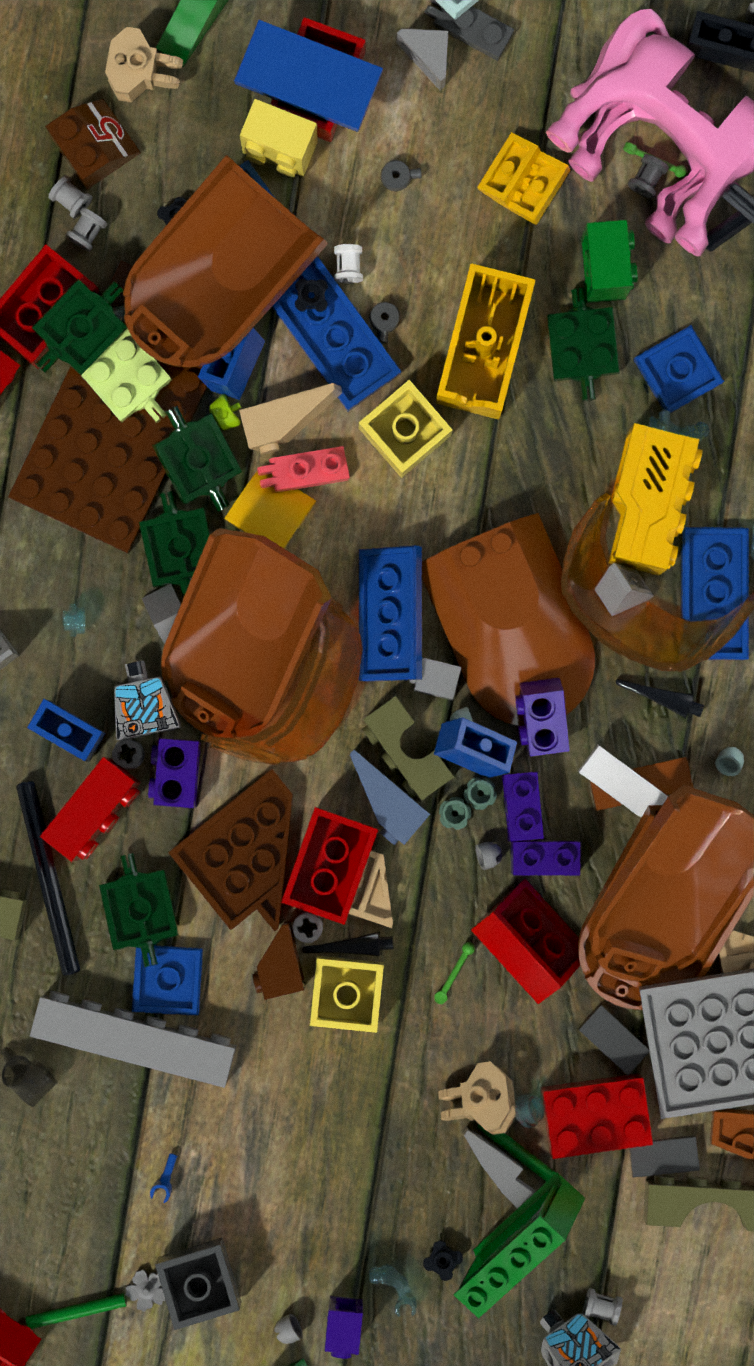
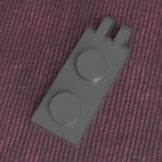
[424,0,514,61]

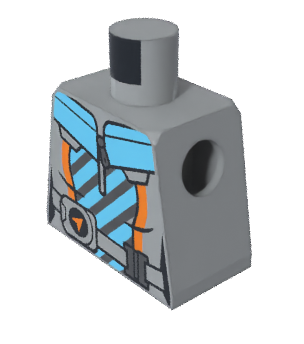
[114,661,182,741]
[540,1310,621,1366]

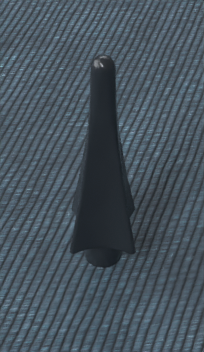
[615,678,704,719]
[302,931,394,956]

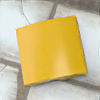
[477,132,571,225]
[224,466,317,549]

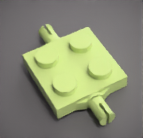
[81,328,172,423]

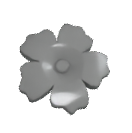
[125,1269,165,1312]

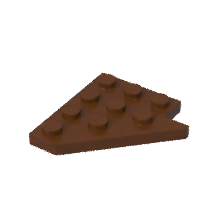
[168,769,293,932]

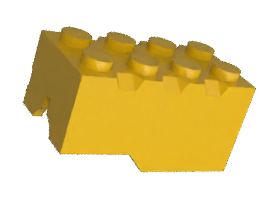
[435,263,536,420]
[608,423,703,575]

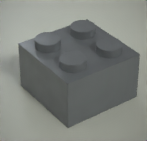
[155,1237,242,1330]

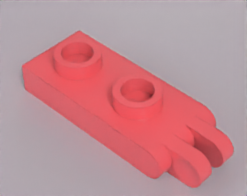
[257,446,350,492]

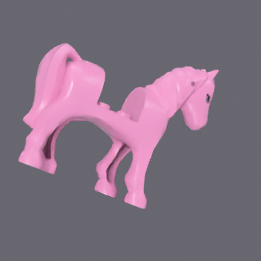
[546,9,754,256]

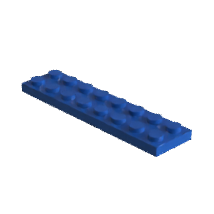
[240,160,401,412]

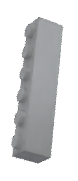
[30,991,237,1088]

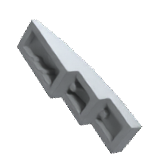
[463,1126,539,1219]

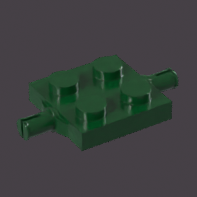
[31,279,127,375]
[547,288,620,401]
[152,405,242,511]
[139,491,210,598]
[99,853,180,967]

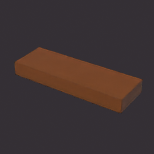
[589,757,694,811]

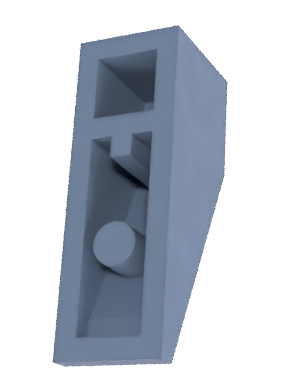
[350,750,430,845]

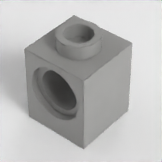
[409,657,461,700]

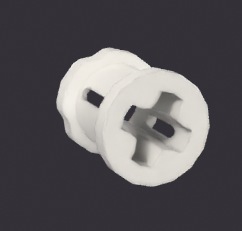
[334,244,363,284]

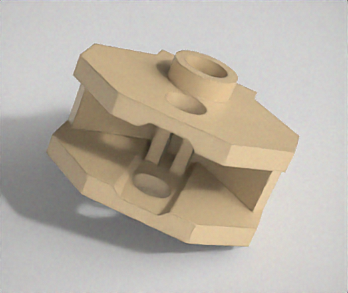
[105,27,183,102]
[438,1061,517,1135]

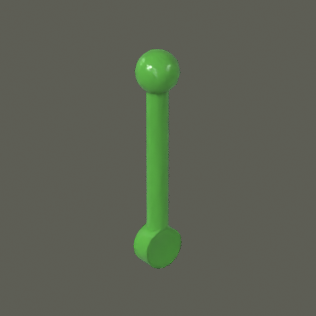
[623,142,687,178]
[434,942,475,1004]

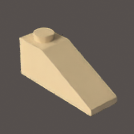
[239,383,342,455]

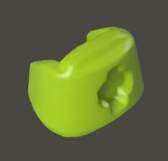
[209,394,241,430]

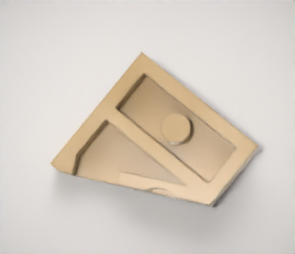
[349,851,393,928]

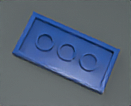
[234,20,383,132]
[681,527,749,660]
[359,545,422,682]

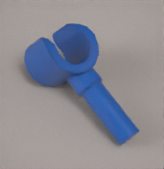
[150,1153,177,1203]

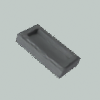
[578,1005,649,1075]
[629,1136,700,1178]

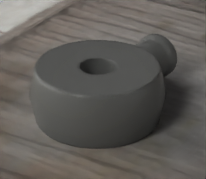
[380,160,422,192]
[369,302,401,344]

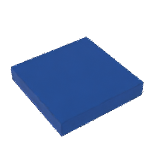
[633,325,724,416]
[132,945,203,1016]

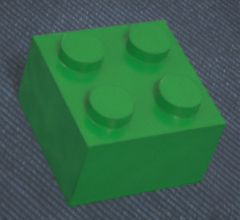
[581,220,638,303]

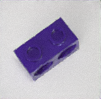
[515,678,570,757]
[148,738,201,808]
[502,772,544,842]
[511,841,580,876]
[325,1296,363,1359]

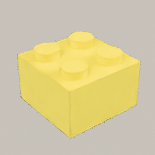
[240,99,318,177]
[359,380,453,478]
[310,956,384,1033]

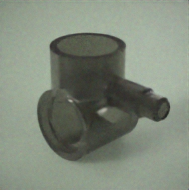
[1,1047,58,1107]

